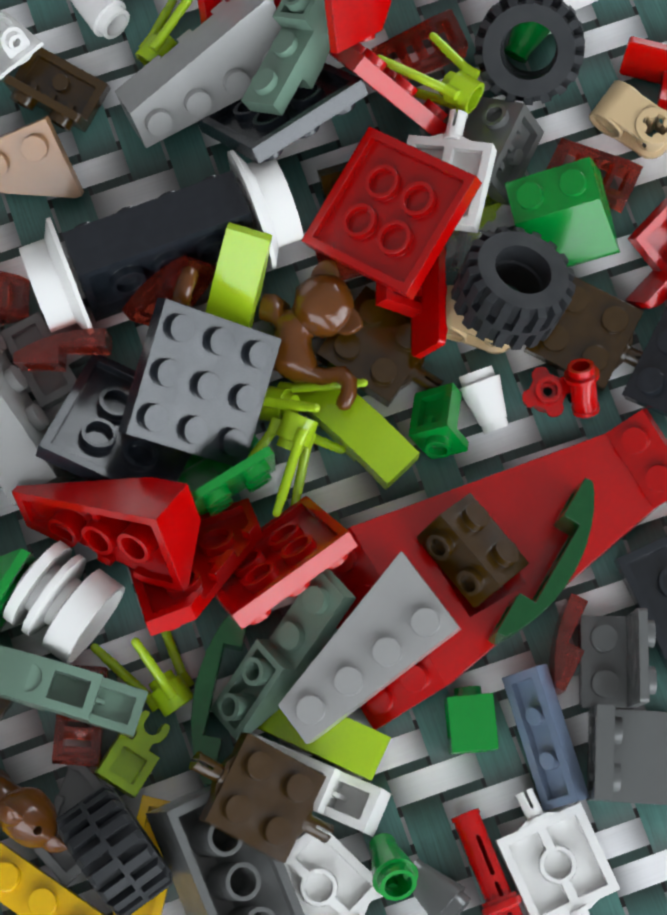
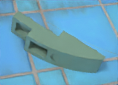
[241,0,330,116]
[210,569,356,740]
[0,645,148,738]

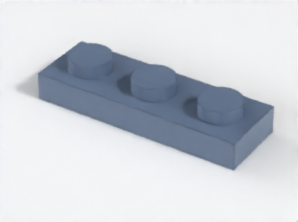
[502,664,590,811]

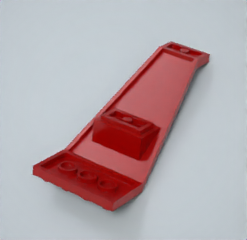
[294,408,667,730]

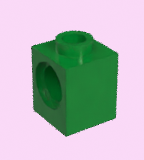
[444,686,499,755]

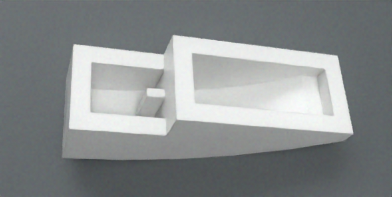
[254,734,391,837]

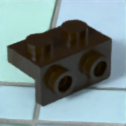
[3,47,111,133]
[417,493,529,607]

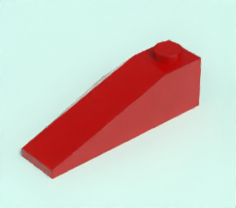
[12,477,201,592]

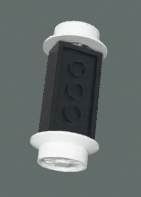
[18,150,303,337]

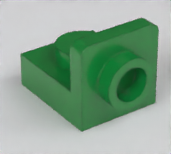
[408,383,469,459]

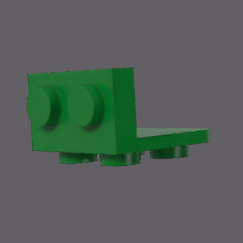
[178,434,276,516]

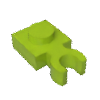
[93,710,170,798]

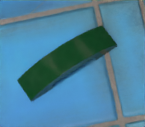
[488,477,594,645]
[191,615,247,786]

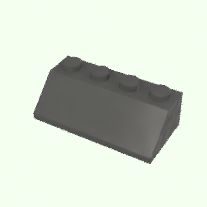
[146,785,305,915]

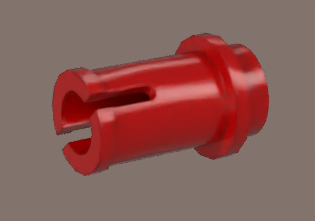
[564,358,600,418]

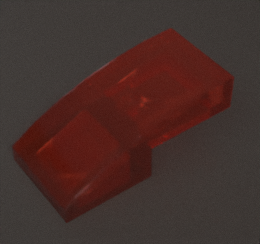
[122,256,216,326]
[13,328,112,372]
[549,593,588,695]

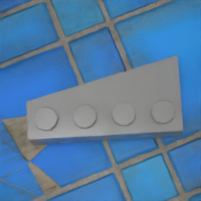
[115,0,282,148]
[0,334,75,506]
[278,551,461,744]

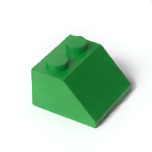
[505,157,620,267]

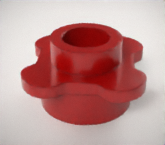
[522,367,570,417]

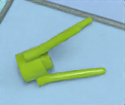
[135,0,193,66]
[377,32,485,114]
[258,378,368,454]
[247,410,319,517]
[90,631,195,718]

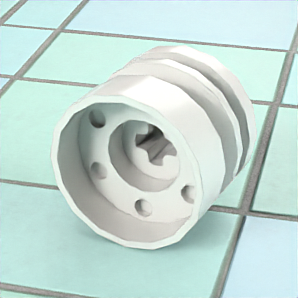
[3,541,125,664]

